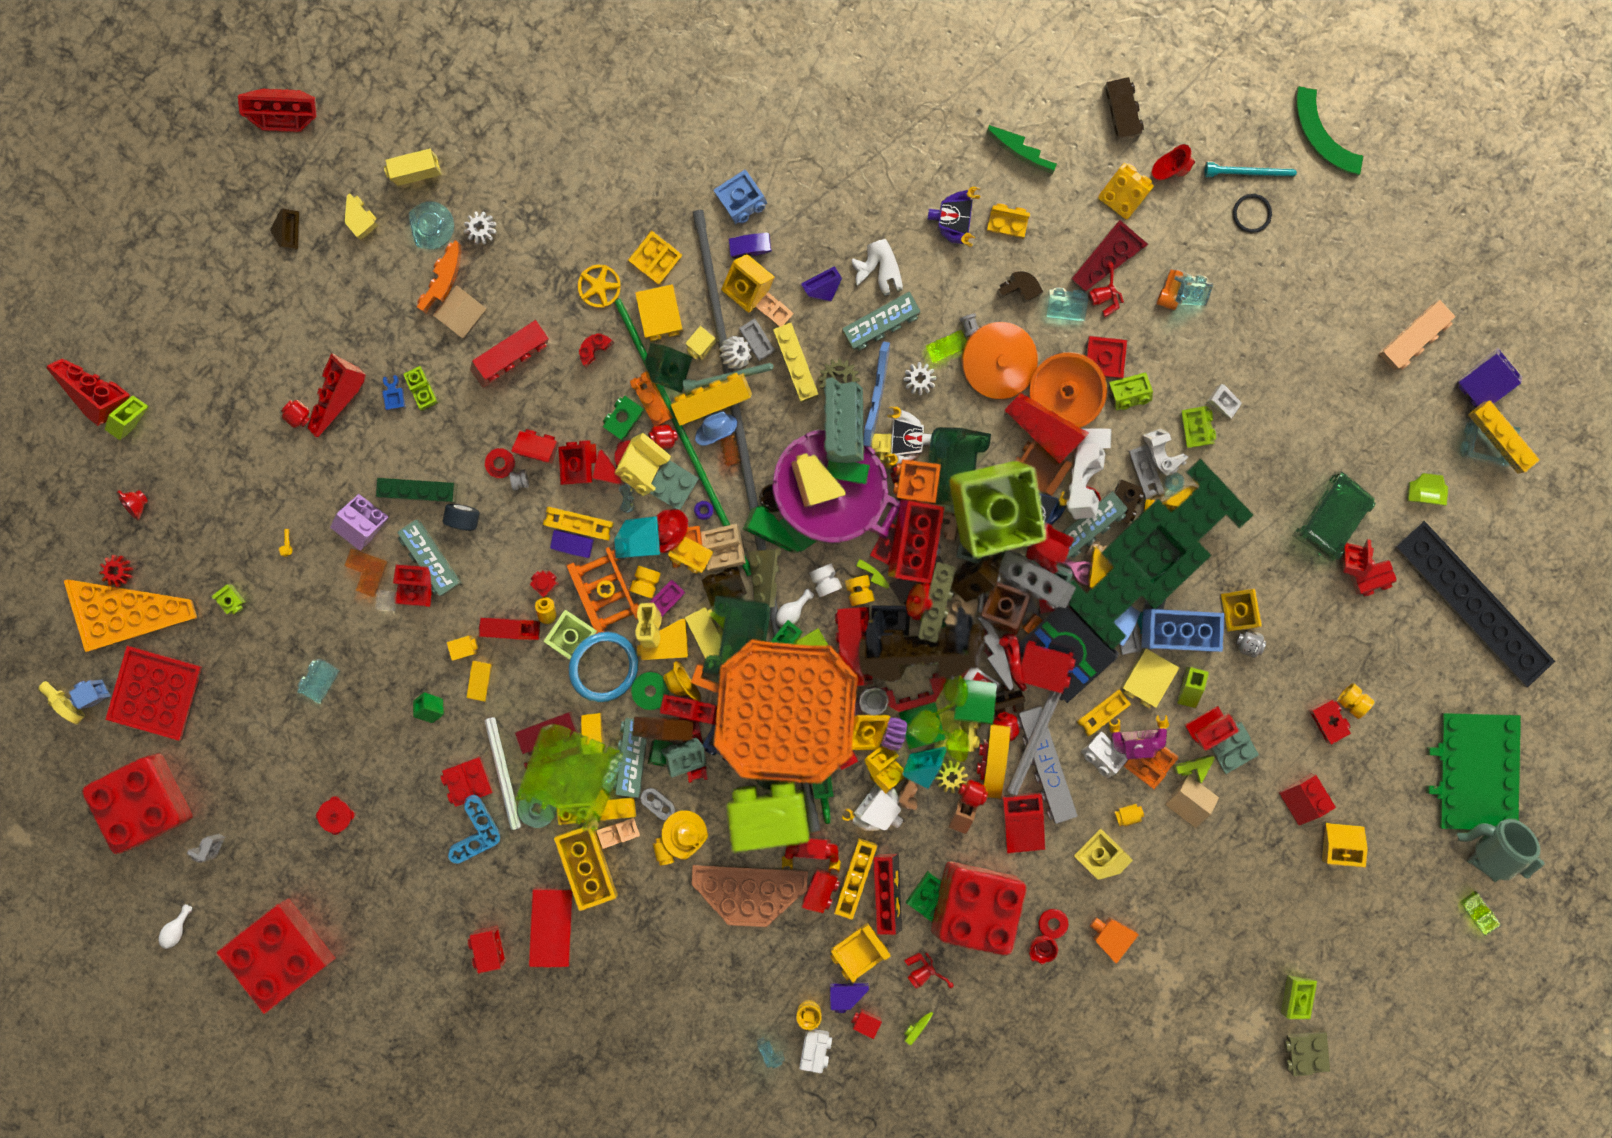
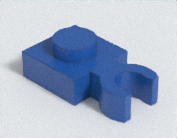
[382,375,406,410]

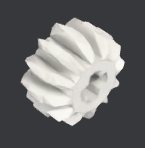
[464,212,497,244]
[719,336,752,369]
[904,362,936,395]

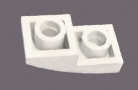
[1076,428,1111,448]

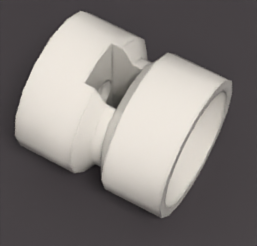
[809,563,842,597]

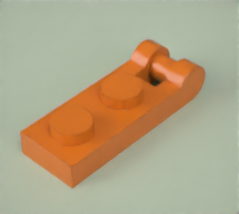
[630,371,673,426]

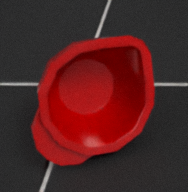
[116,490,148,521]

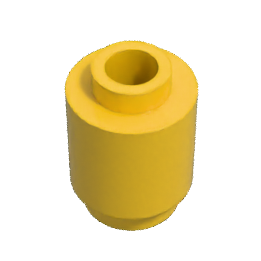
[535,597,557,624]
[1115,803,1145,827]
[652,837,674,866]

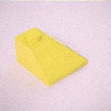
[1074,829,1133,880]

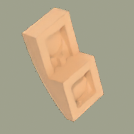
[755,292,794,327]
[596,818,640,849]

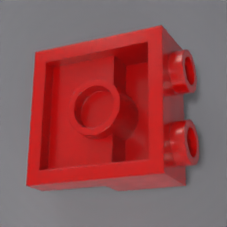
[558,440,597,485]
[440,757,493,807]

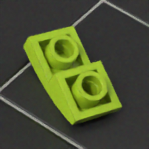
[403,366,438,411]

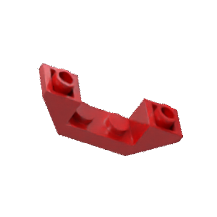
[881,672,948,712]

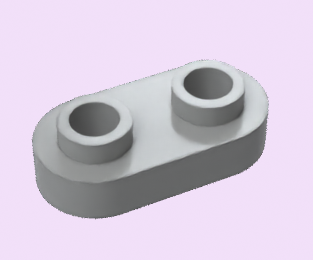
[641,788,675,820]

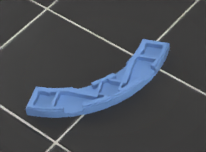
[863,342,890,446]

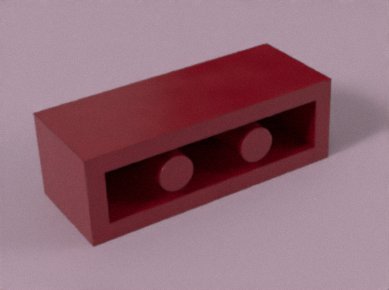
[515,712,579,756]

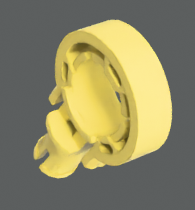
[38,681,85,724]

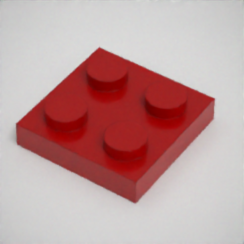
[1086,336,1127,379]

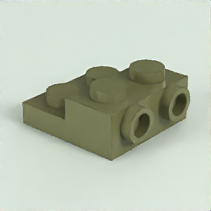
[1285,1032,1330,1076]

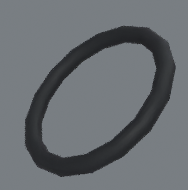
[1233,194,1272,233]

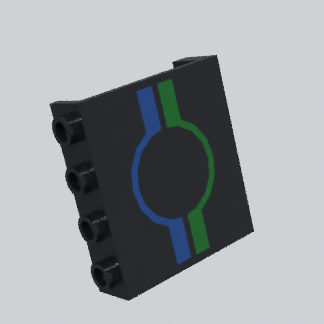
[1018,604,1119,703]

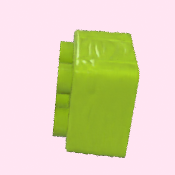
[950,461,1046,557]
[726,781,809,852]

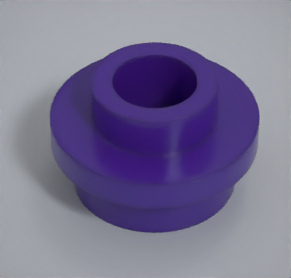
[694,501,713,520]

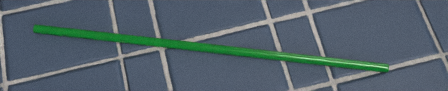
[614,299,751,576]

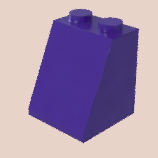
[1458,348,1522,408]

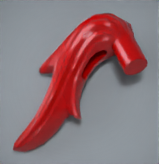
[999,634,1023,684]

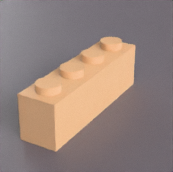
[1379,300,1456,370]

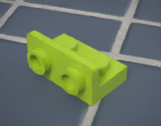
[1109,372,1153,410]
[1181,406,1216,448]

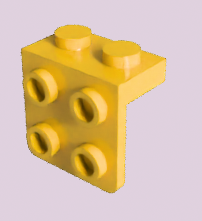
[1098,162,1154,219]

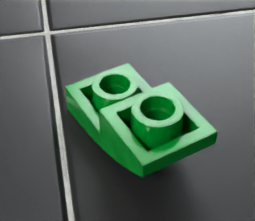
[827,460,870,484]

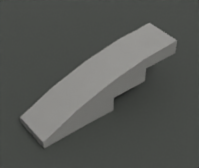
[977,616,1013,690]

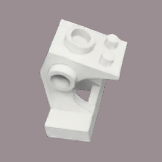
[1143,429,1188,476]

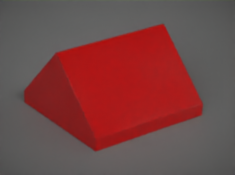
[592,449,625,486]

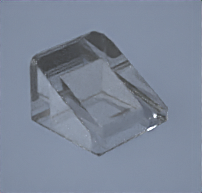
[376,590,396,611]

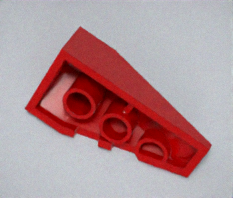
[307,353,366,437]
[46,359,130,426]

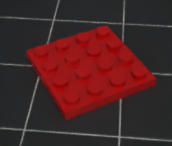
[105,646,202,741]

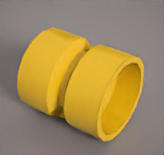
[629,565,661,599]
[845,575,875,607]
[1337,683,1374,719]
[797,1000,822,1030]

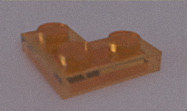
[344,548,388,597]

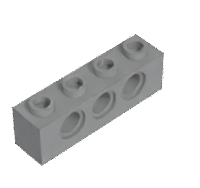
[999,550,1076,609]

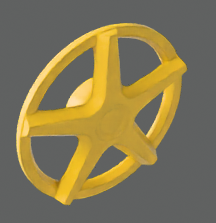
[578,265,621,308]

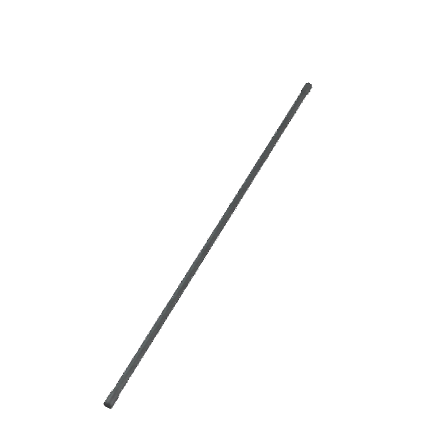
[692,210,821,832]

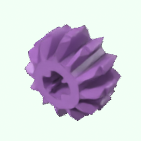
[881,717,907,751]

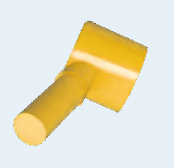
[279,529,293,557]

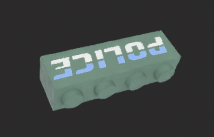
[842,291,921,351]
[1062,491,1128,559]
[397,519,462,596]
[613,717,647,798]

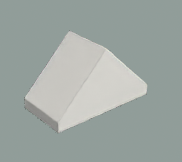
[1206,384,1242,419]

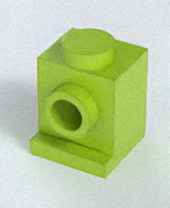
[212,584,246,615]

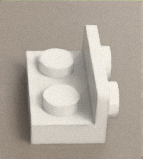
[1081,731,1128,778]

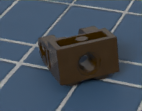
[951,552,1002,603]

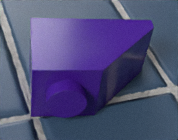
[830,983,869,1013]

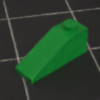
[742,506,800,553]

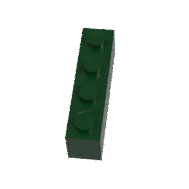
[376,478,458,503]

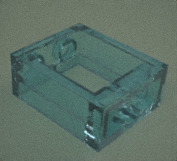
[1461,419,1521,467]

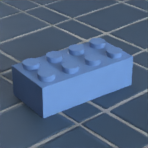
[1141,609,1224,652]

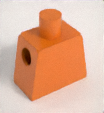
[1089,917,1139,964]

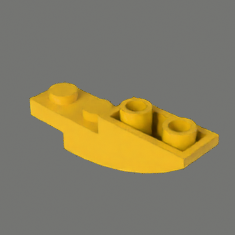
[556,797,636,825]

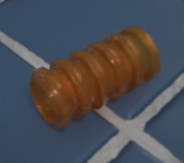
[719,432,741,466]

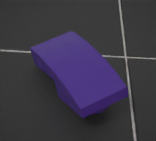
[729,233,772,259]
[550,530,594,558]

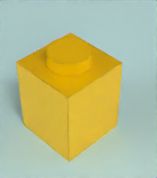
[447,635,478,661]

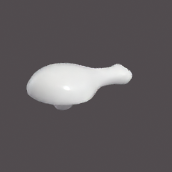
[776,589,814,628]
[158,904,192,949]

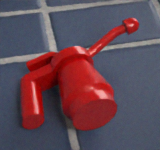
[1088,262,1124,318]
[904,953,954,989]

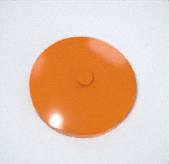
[961,322,1038,399]
[1030,352,1107,428]

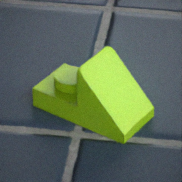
[1173,755,1214,783]

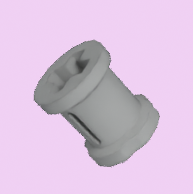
[959,313,978,337]

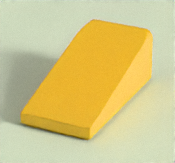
[466,660,493,702]

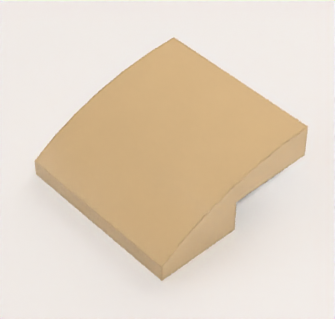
[701,524,746,572]

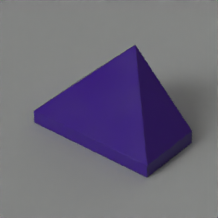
[801,266,842,301]

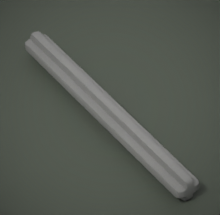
[1007,691,1062,795]

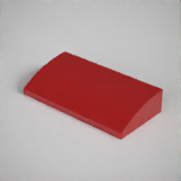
[529,888,573,967]

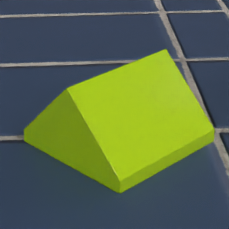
[1281,975,1317,1019]

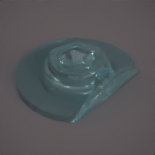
[409,201,454,249]

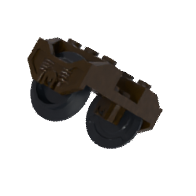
[859,606,986,682]

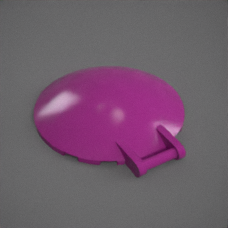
[773,430,900,543]

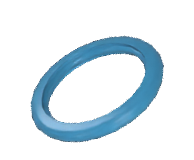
[569,632,638,702]

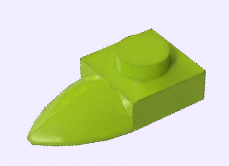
[904,1012,933,1045]

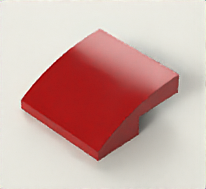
[393,564,431,607]

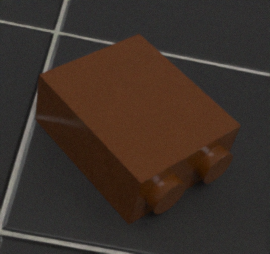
[632,717,694,740]

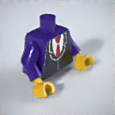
[927,186,980,247]

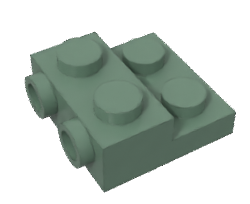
[1210,720,1259,774]

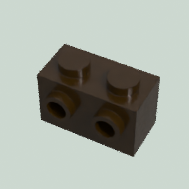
[1114,479,1144,524]

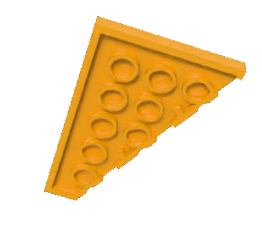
[64,579,197,652]

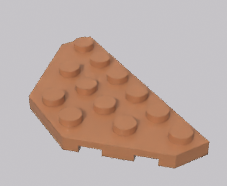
[692,865,808,927]

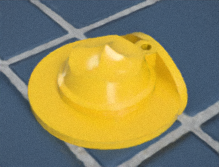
[661,810,708,860]

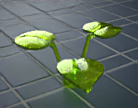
[907,676,969,762]

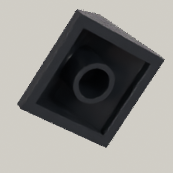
[871,605,910,636]

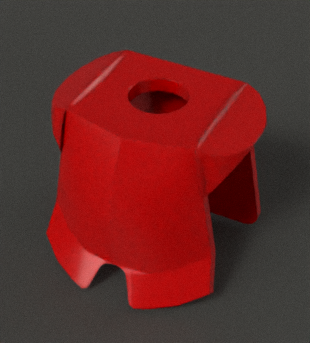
[1026,523,1074,574]

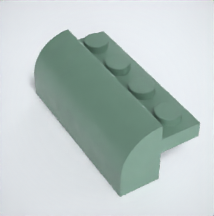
[824,377,864,463]

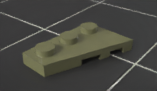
[749,549,781,609]

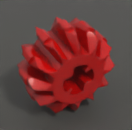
[99,555,133,587]

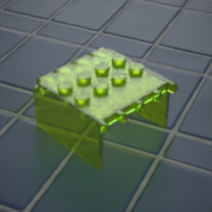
[515,724,624,831]

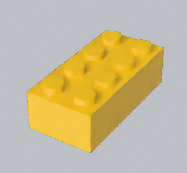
[554,823,618,911]

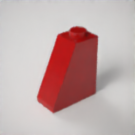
[479,618,540,640]

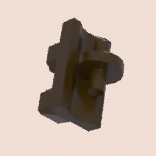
[994,684,1026,716]

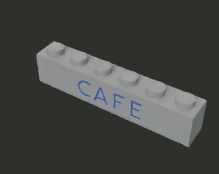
[1017,706,1078,824]

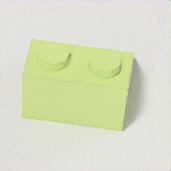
[543,610,597,659]

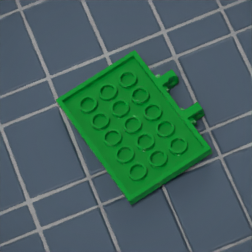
[1426,713,1521,829]

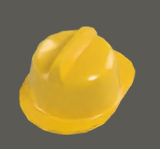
[663,661,701,701]

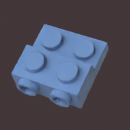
[714,169,768,224]

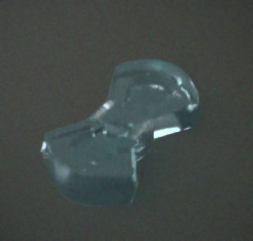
[619,484,635,513]

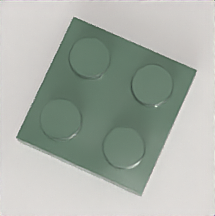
[650,460,699,510]

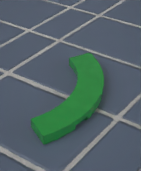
[1296,86,1364,176]

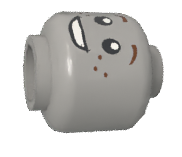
[1236,630,1267,658]

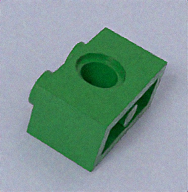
[603,396,645,441]

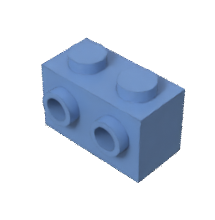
[69,680,111,709]

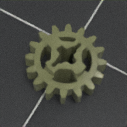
[818,358,860,395]

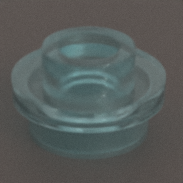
[1165,472,1184,492]

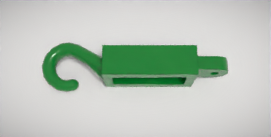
[812,774,834,824]

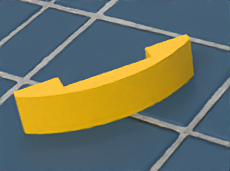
[983,725,1010,799]

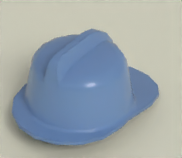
[695,411,737,446]

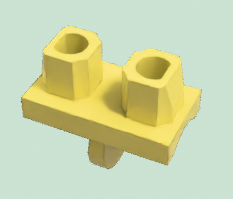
[872,434,892,469]

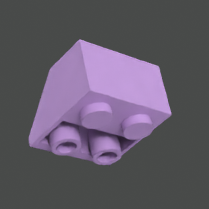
[330,494,389,551]

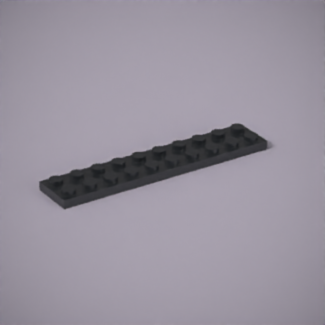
[1394,520,1556,688]

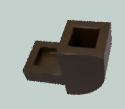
[997,271,1043,303]

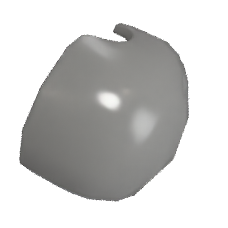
[859,686,889,716]

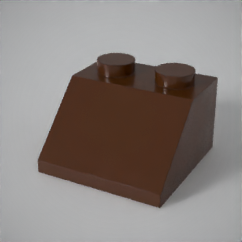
[981,582,1031,635]

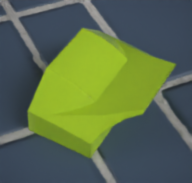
[1407,473,1448,506]

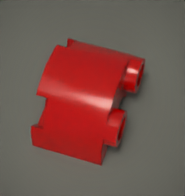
[579,333,614,368]

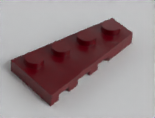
[1070,220,1149,292]

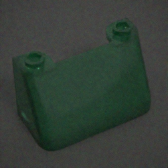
[928,427,991,507]
[1292,471,1376,561]
[702,596,771,675]

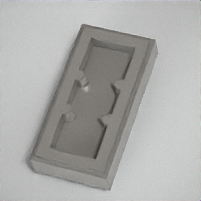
[739,319,775,361]

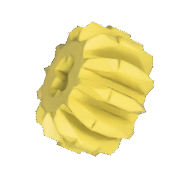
[935,760,968,793]

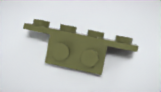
[918,562,955,642]

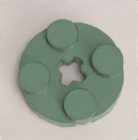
[518,789,557,828]

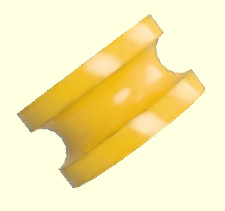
[597,580,615,598]

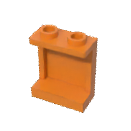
[690,664,719,693]

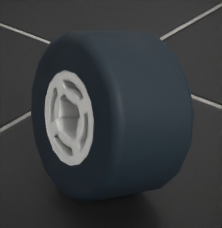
[442,504,480,531]

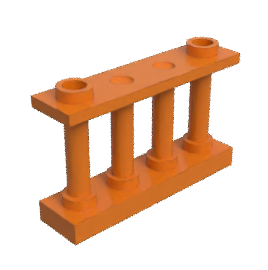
[566,547,639,634]

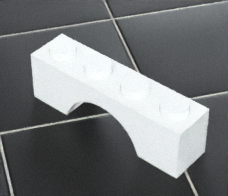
[1067,443,1105,519]

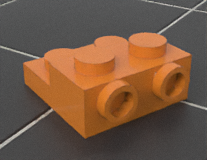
[893,459,941,503]

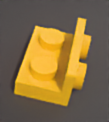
[987,203,1030,239]
[668,537,714,574]

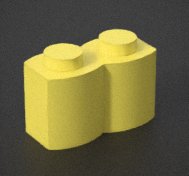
[636,603,662,648]

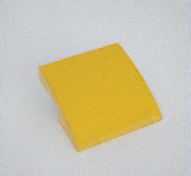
[628,230,682,285]
[864,746,905,794]

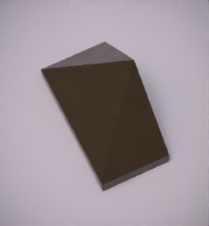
[270,208,299,250]

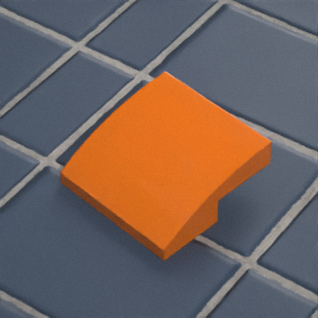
[1124,747,1178,789]

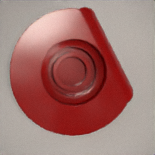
[657,509,688,553]

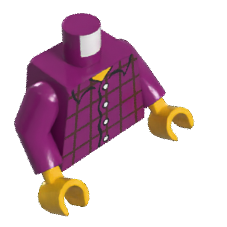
[1109,715,1169,759]

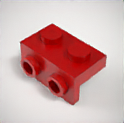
[1342,539,1375,578]

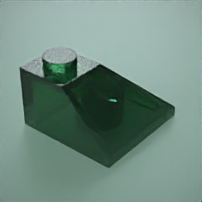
[645,343,692,393]

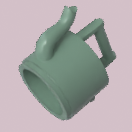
[1457,819,1545,882]

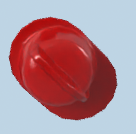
[1152,144,1195,180]

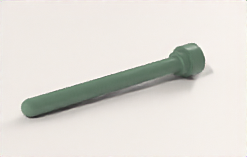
[683,363,774,395]

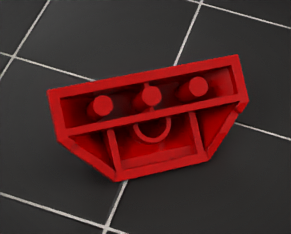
[237,88,317,132]

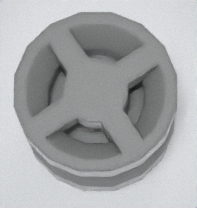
[510,469,529,491]

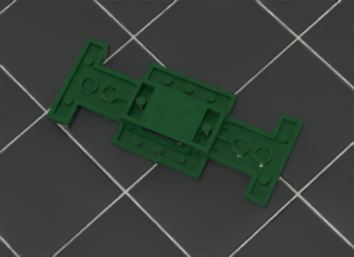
[1068,459,1254,649]

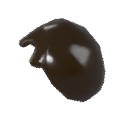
[759,484,779,512]

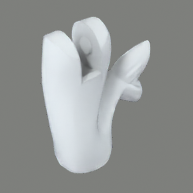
[852,239,903,296]

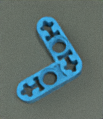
[448,795,500,864]

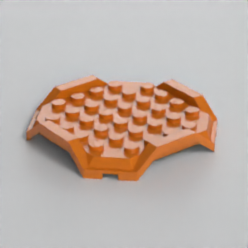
[714,640,858,783]

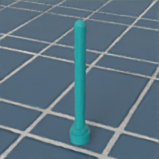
[1204,162,1297,177]

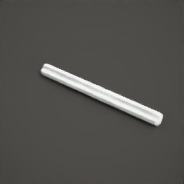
[485,717,521,830]

